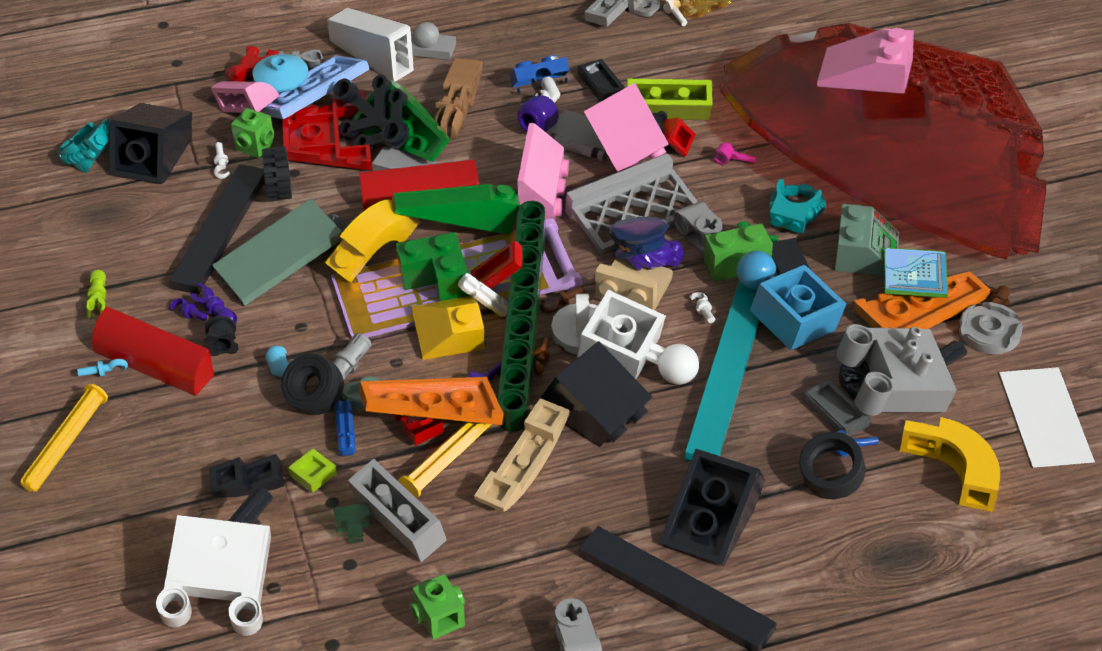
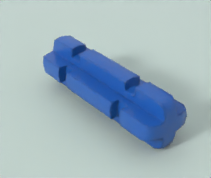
[335,399,356,457]

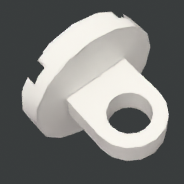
[551,294,598,354]

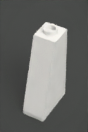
[327,8,414,82]

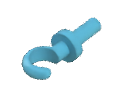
[77,359,128,377]

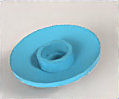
[253,54,308,92]

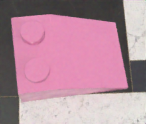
[817,28,914,93]

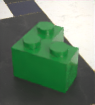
[396,232,470,301]

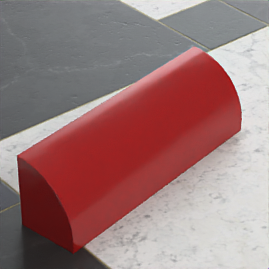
[359,159,479,211]
[92,306,214,396]

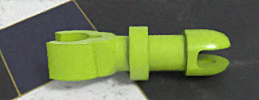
[86,269,106,318]

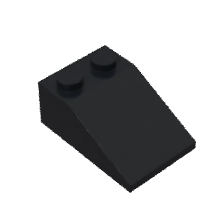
[659,449,765,567]

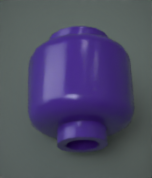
[517,95,559,133]

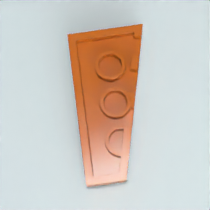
[853,271,990,329]
[359,377,504,425]

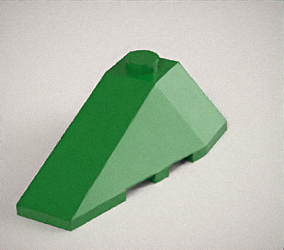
[351,80,450,162]

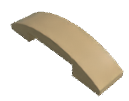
[474,398,569,512]

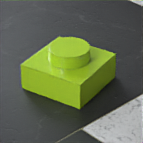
[288,449,337,493]

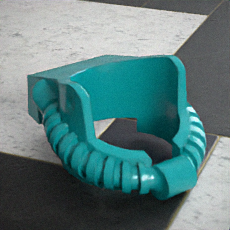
[58,119,110,173]
[769,179,827,234]

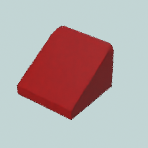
[664,117,696,157]

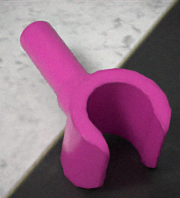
[714,142,756,165]

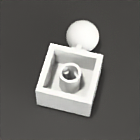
[577,290,699,385]

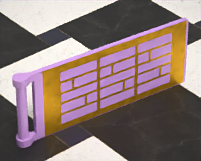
[331,218,583,339]

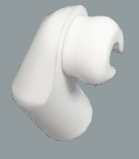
[535,77,560,103]

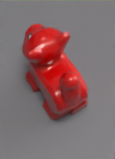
[225,45,279,82]

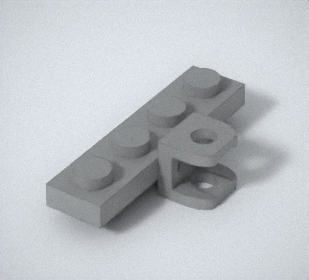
[584,0,661,27]

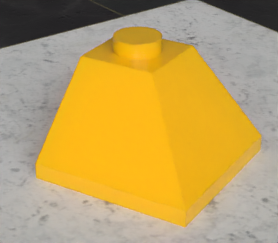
[411,296,484,360]

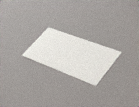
[999,367,1095,468]

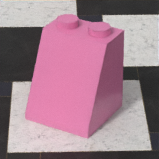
[584,83,669,172]

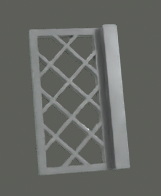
[565,153,698,255]

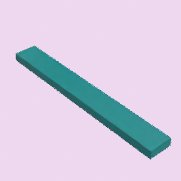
[685,281,760,461]

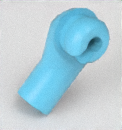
[265,345,290,378]

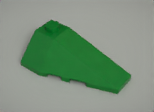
[392,184,520,235]

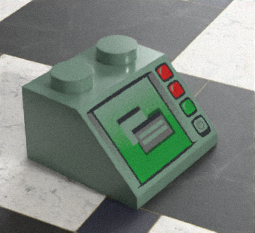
[835,204,899,276]

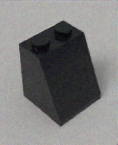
[109,103,192,184]
[536,341,653,447]

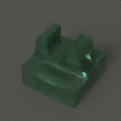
[333,502,371,545]

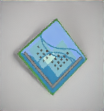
[884,247,948,298]

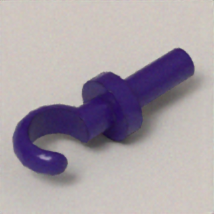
[169,298,207,321]

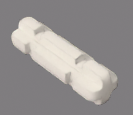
[458,273,508,317]

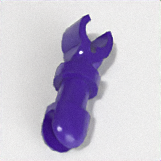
[190,283,237,323]

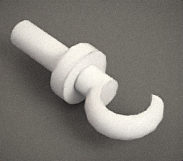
[214,142,230,179]
[689,292,715,323]

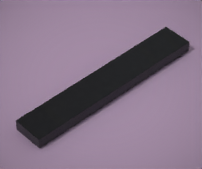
[169,164,265,294]
[579,526,777,651]

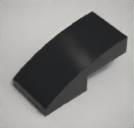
[209,454,284,498]

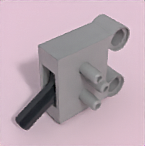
[836,324,967,416]

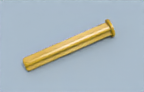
[20,384,108,492]
[398,422,492,499]

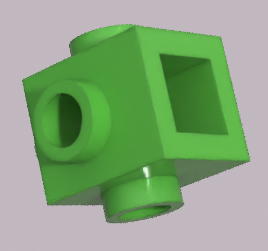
[231,108,275,158]
[410,574,465,640]

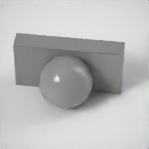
[411,22,456,60]

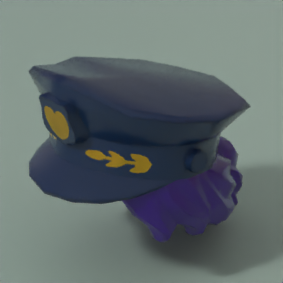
[610,216,684,271]

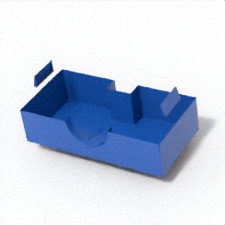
[509,55,570,94]

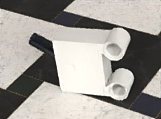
[156,486,273,636]

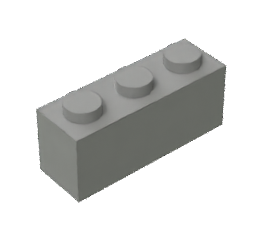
[348,459,447,562]

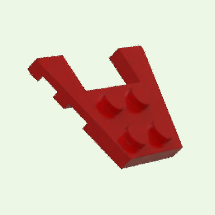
[282,90,372,170]

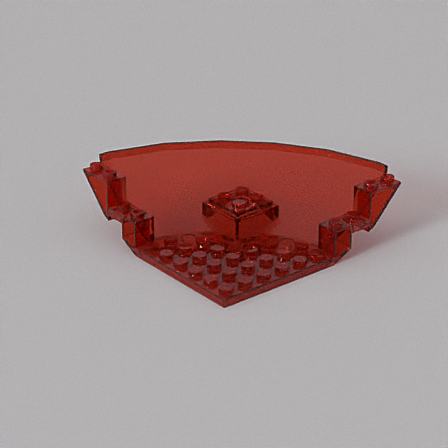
[719,23,1047,259]

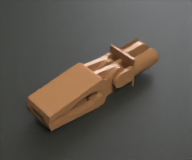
[434,58,483,141]

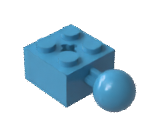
[737,250,846,350]

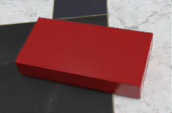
[471,240,522,289]

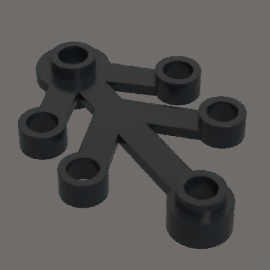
[333,75,409,151]

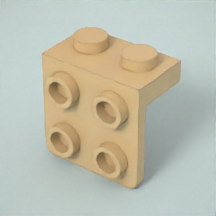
[595,259,673,310]

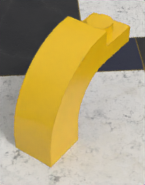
[325,200,421,283]
[900,417,1000,512]

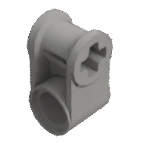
[673,201,722,254]
[555,598,602,651]

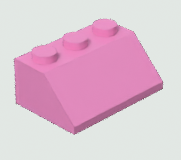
[518,123,569,220]

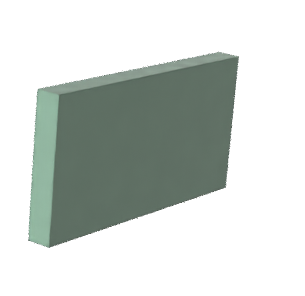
[212,198,343,306]

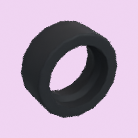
[799,431,866,500]

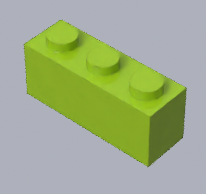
[626,78,712,120]

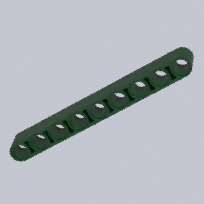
[498,201,546,432]

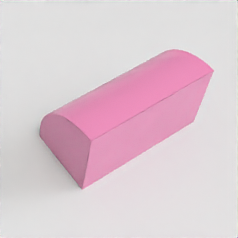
[211,81,279,113]

